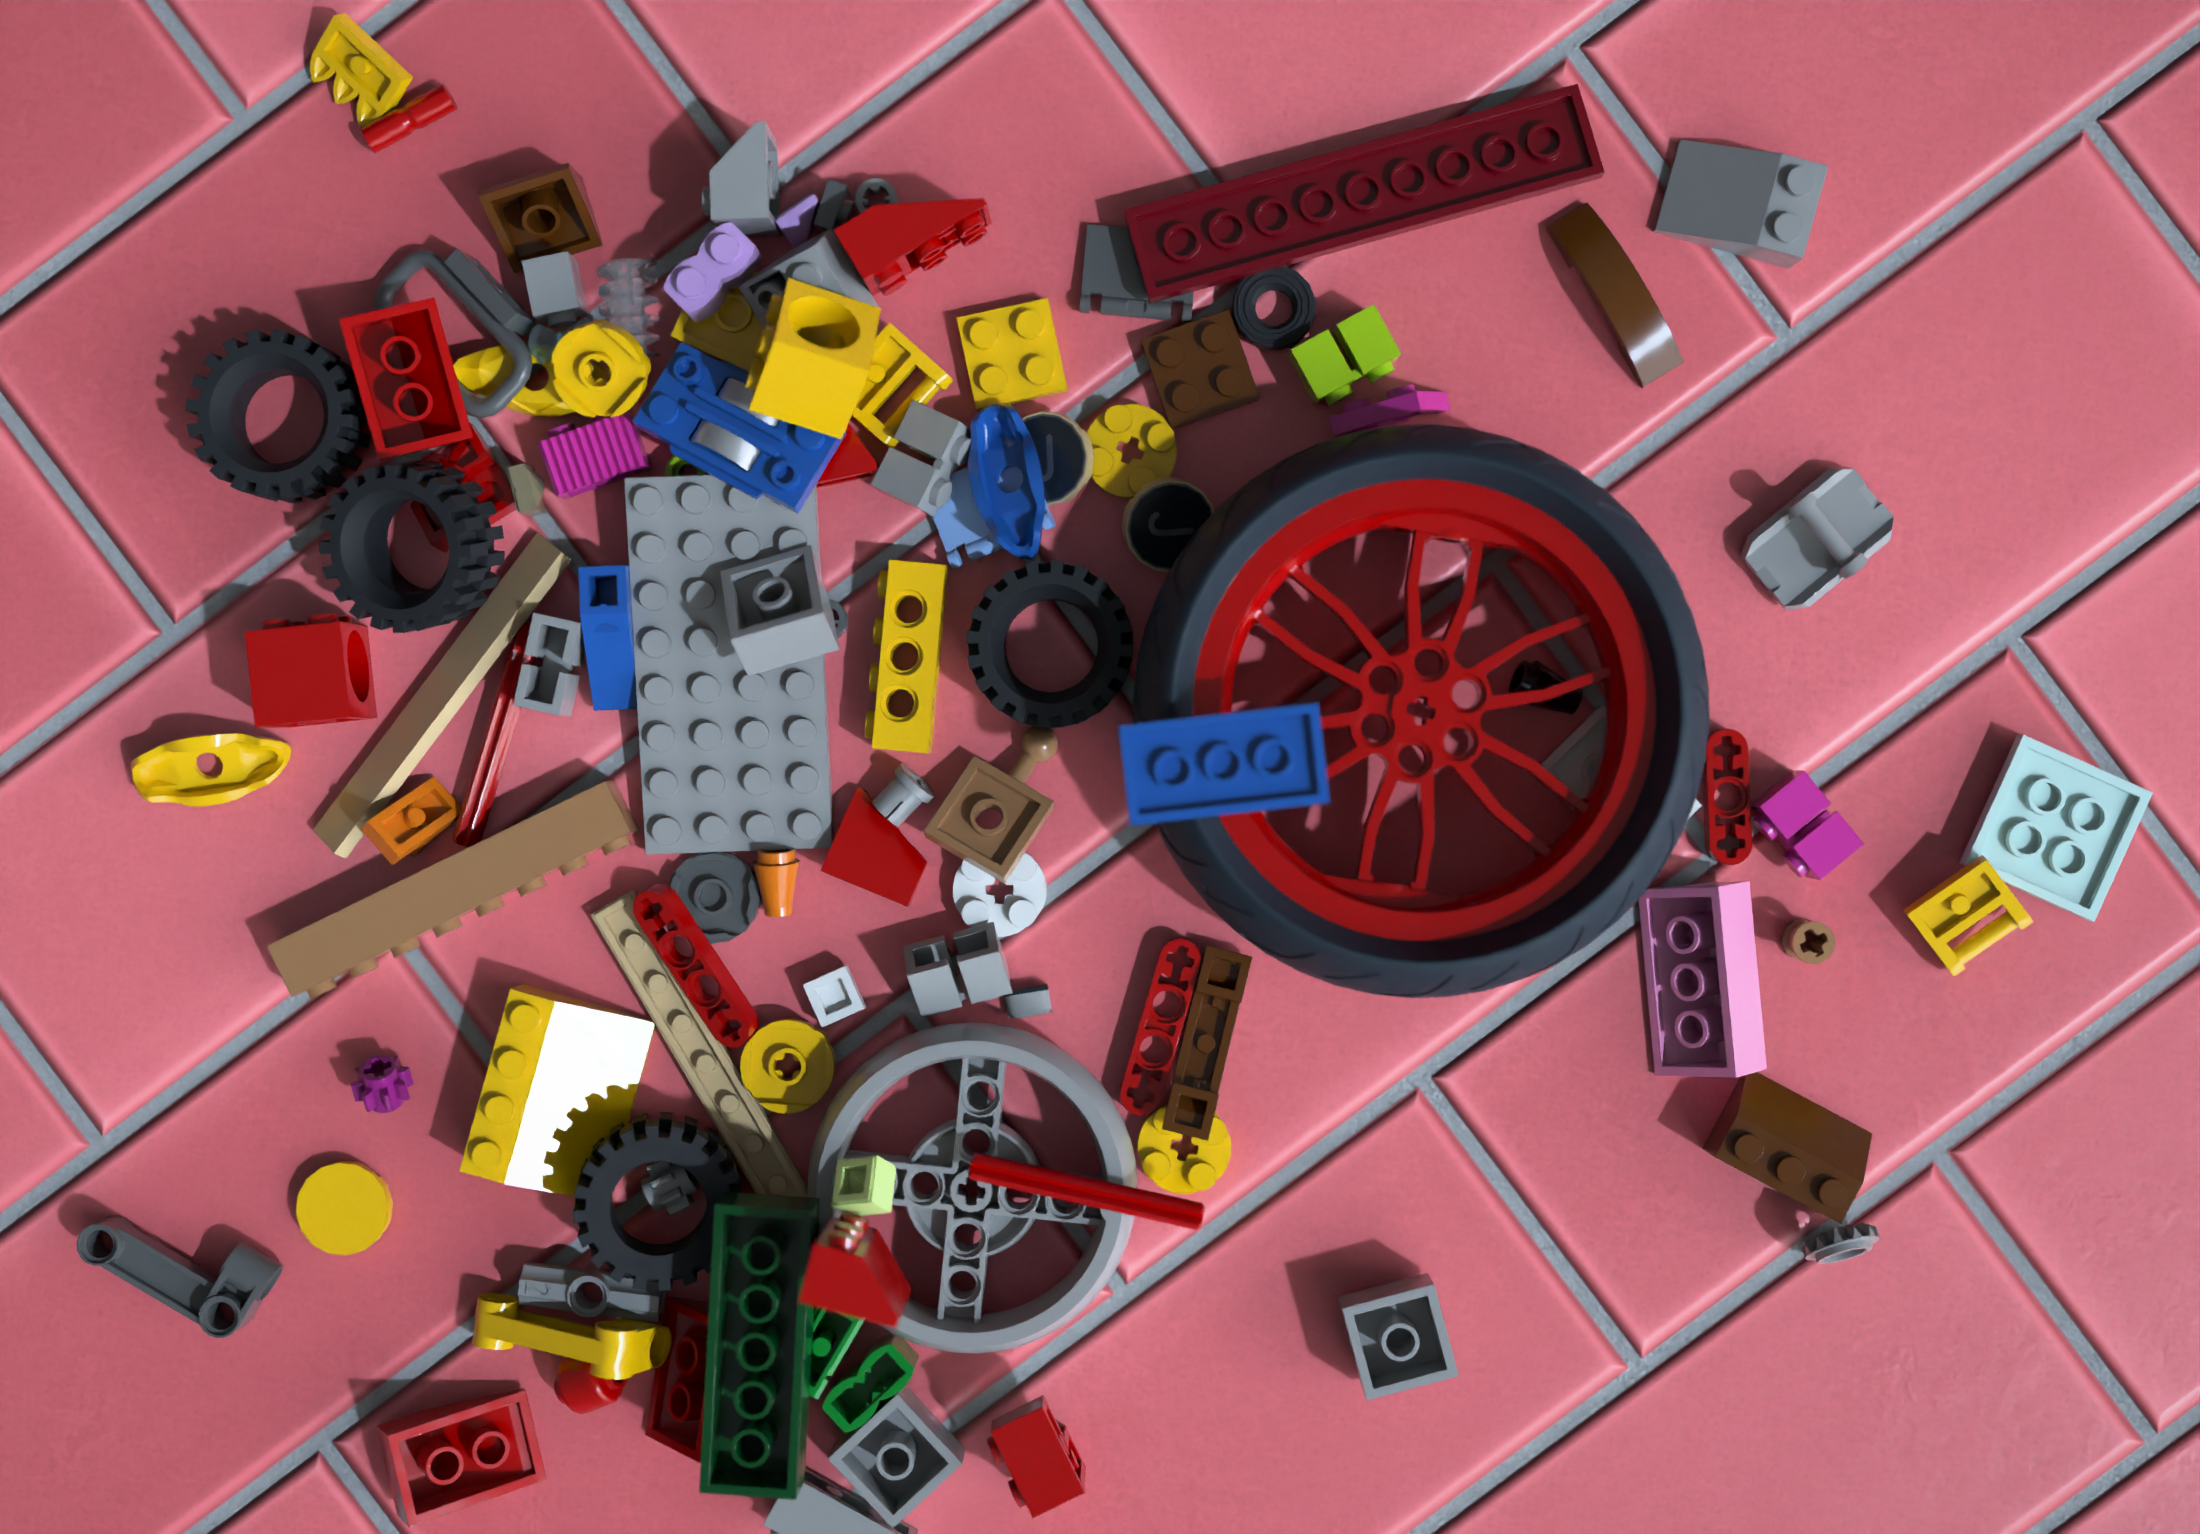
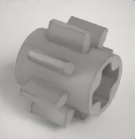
[641,1161,700,1216]

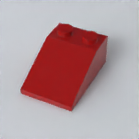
[376,1388,547,1527]

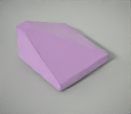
[775,194,820,248]

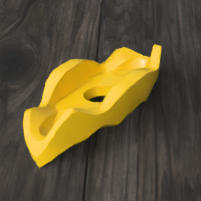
[453,342,611,418]
[131,733,292,807]

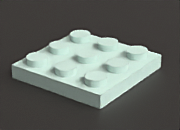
[1959,735,2153,922]

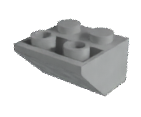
[739,228,879,328]

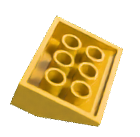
[459,984,656,1196]

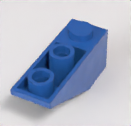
[578,565,637,711]

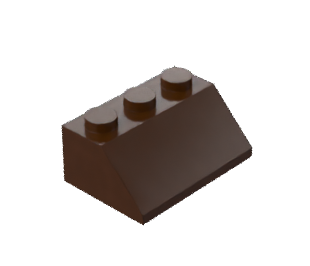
[1702,1072,1872,1224]

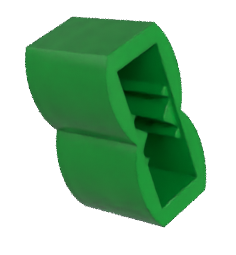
[822,1333,919,1433]

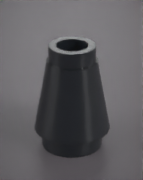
[1509,660,1583,715]

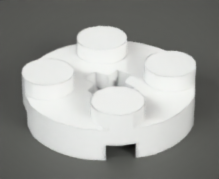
[953,852,1047,937]

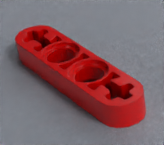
[633,883,759,1048]
[1120,937,1201,1116]

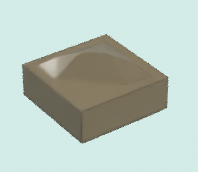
[507,463,546,517]

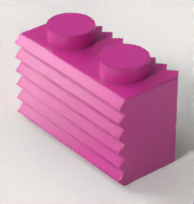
[538,412,652,500]

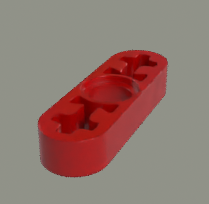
[1702,729,1752,865]

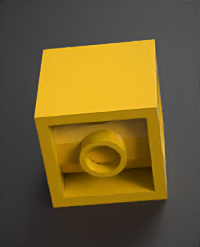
[745,278,881,439]

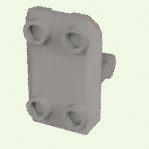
[1740,467,1893,610]

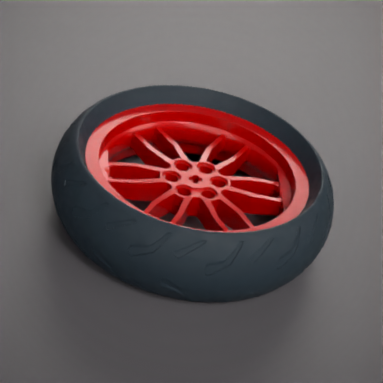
[1132,424,1710,998]

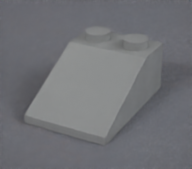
[1653,140,1828,269]

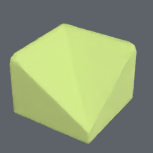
[831,1155,896,1216]

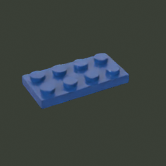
[1119,703,1330,826]

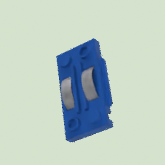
[633,342,846,514]

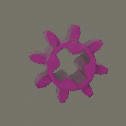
[351,1055,414,1113]

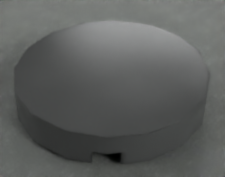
[669,852,762,944]

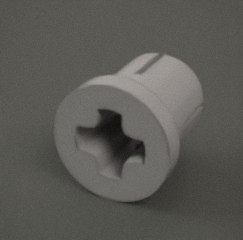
[872,764,935,827]

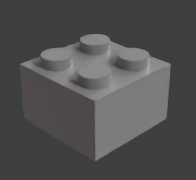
[1337,1273,1459,1400]
[828,1385,966,1529]

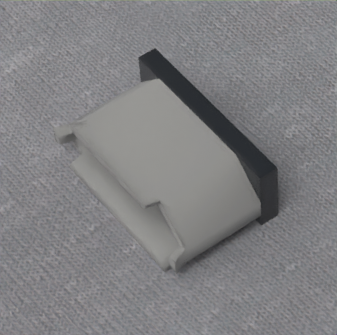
[1004,984,1053,1019]

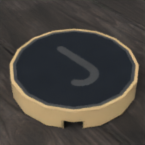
[1022,411,1094,506]
[1121,477,1214,572]

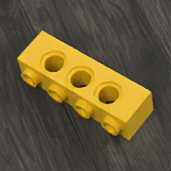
[865,560,949,753]

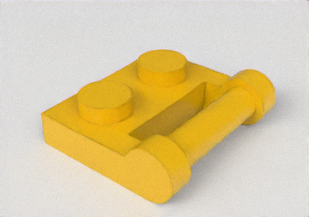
[852,322,954,448]
[1903,855,2033,976]

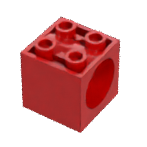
[245,614,377,728]

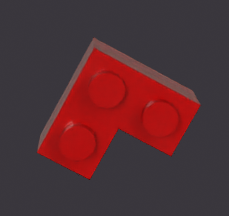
[987,1395,1086,1518]

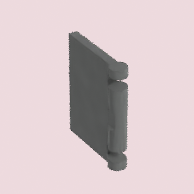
[1079,224,1194,322]

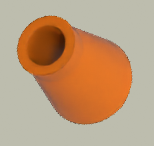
[753,848,800,917]

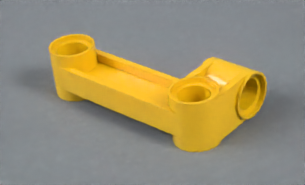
[472,1293,672,1379]

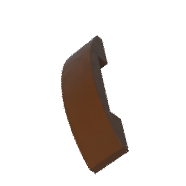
[1546,202,1684,388]
[1162,945,1252,1141]

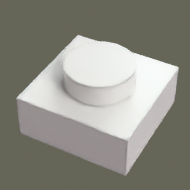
[803,964,866,1027]

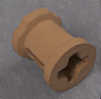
[1781,918,1835,964]

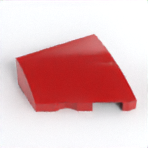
[410,422,517,553]
[821,787,928,907]

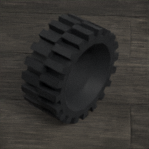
[186,329,371,503]
[319,461,505,633]
[966,560,1133,728]
[573,1112,743,1291]

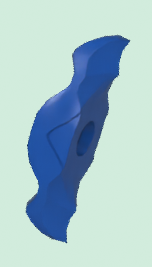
[968,403,1045,560]

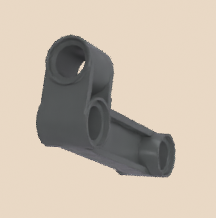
[77,1216,283,1338]

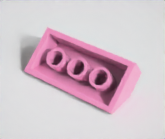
[1639,881,1767,1078]

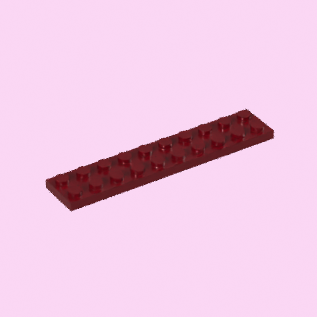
[1124,84,1605,304]

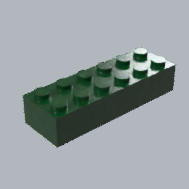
[699,1192,820,1500]

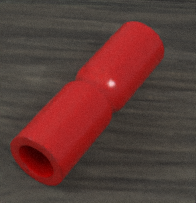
[360,84,458,153]

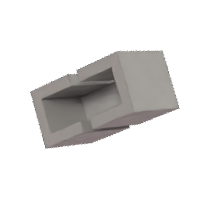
[871,400,971,517]
[513,613,585,717]
[903,922,1012,1017]

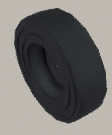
[1232,266,1316,350]

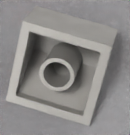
[702,121,781,238]
[720,545,840,676]

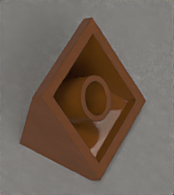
[478,163,603,273]

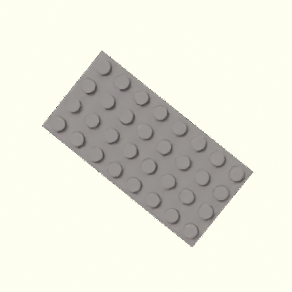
[624,475,834,855]

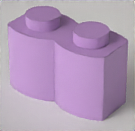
[663,222,762,323]

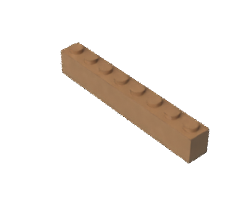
[267,780,639,999]

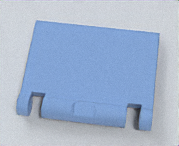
[933,467,1055,569]

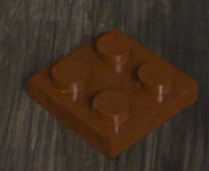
[1140,309,1260,430]

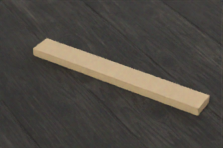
[313,532,572,859]
[591,890,808,1197]

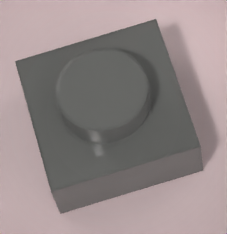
[814,179,855,237]

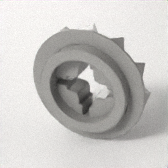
[1802,1223,1880,1264]

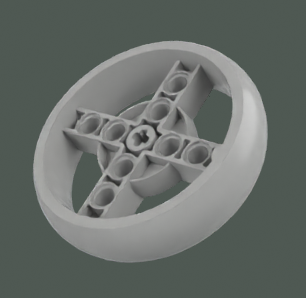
[807,1022,1138,1354]

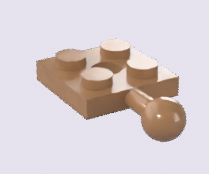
[924,726,1058,884]

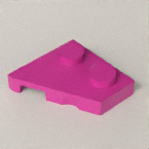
[1329,384,1450,436]

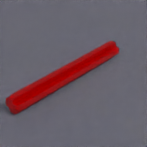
[453,623,536,848]
[968,1153,1205,1230]

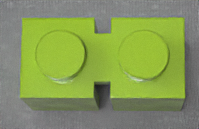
[1288,304,1401,407]

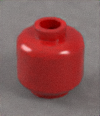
[554,1357,627,1414]

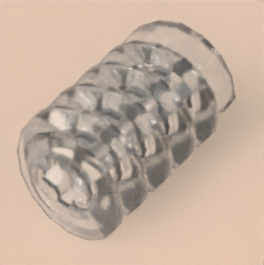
[597,258,661,359]

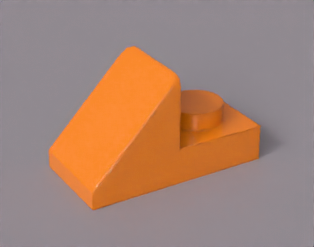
[361,776,462,865]

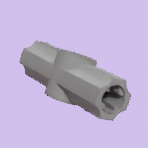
[518,1262,666,1322]

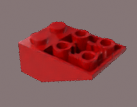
[834,198,992,296]

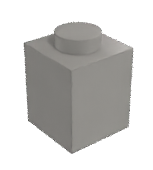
[522,251,589,328]

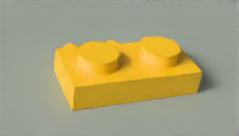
[310,13,413,126]

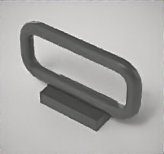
[374,248,537,418]

